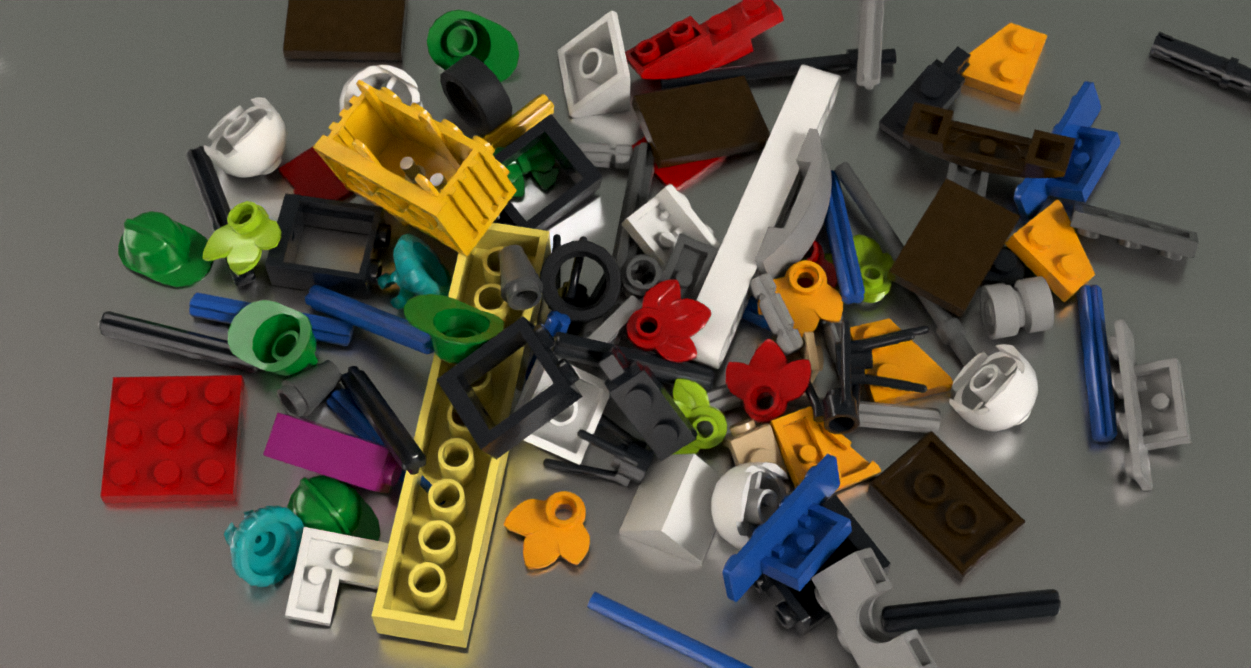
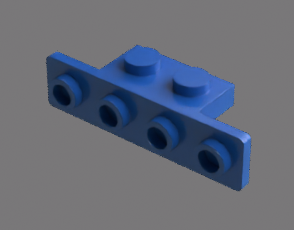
[1014,81,1121,223]
[722,454,852,602]

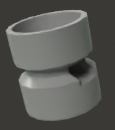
[979,276,1054,340]

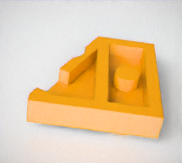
[850,318,953,404]

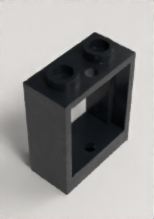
[494,114,603,230]
[265,193,391,300]
[437,316,583,460]

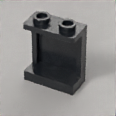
[752,495,891,638]

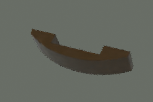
[903,102,1075,178]

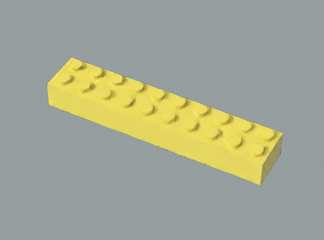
[371,223,551,648]

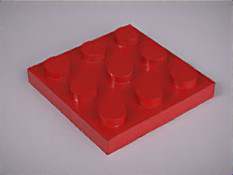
[100,375,245,503]

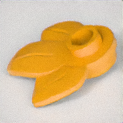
[757,260,843,337]
[504,491,590,569]

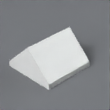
[557,10,630,118]
[513,358,610,465]
[619,453,722,566]

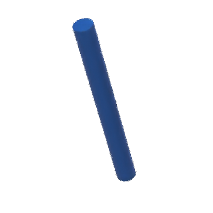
[587,591,753,668]

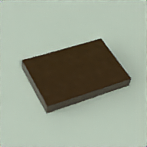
[283,0,407,61]
[632,76,770,169]
[887,178,1020,318]
[868,431,1026,582]

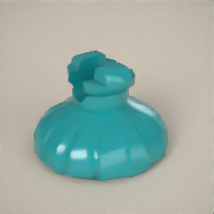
[377,233,452,310]
[223,505,304,587]

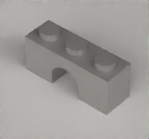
[811,548,938,668]

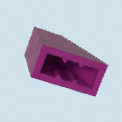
[263,412,402,493]

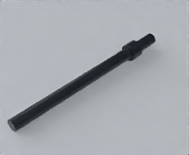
[660,48,897,90]

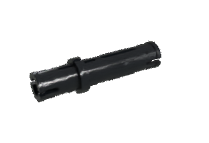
[1149,31,1251,95]

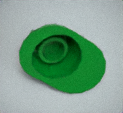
[427,9,519,82]
[118,211,213,288]
[403,294,504,364]
[228,300,318,376]
[287,475,380,541]

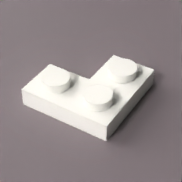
[285,527,389,626]

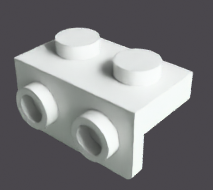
[621,184,721,272]

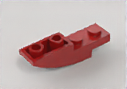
[625,0,784,79]

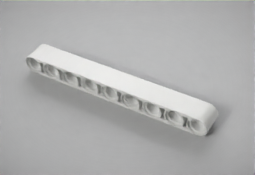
[690,64,841,369]

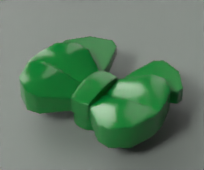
[492,141,559,198]

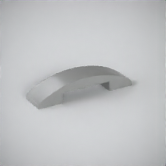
[754,128,832,280]

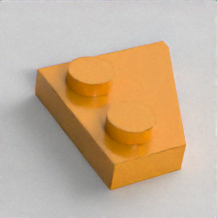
[961,22,1048,104]
[1005,199,1095,303]
[769,406,882,493]

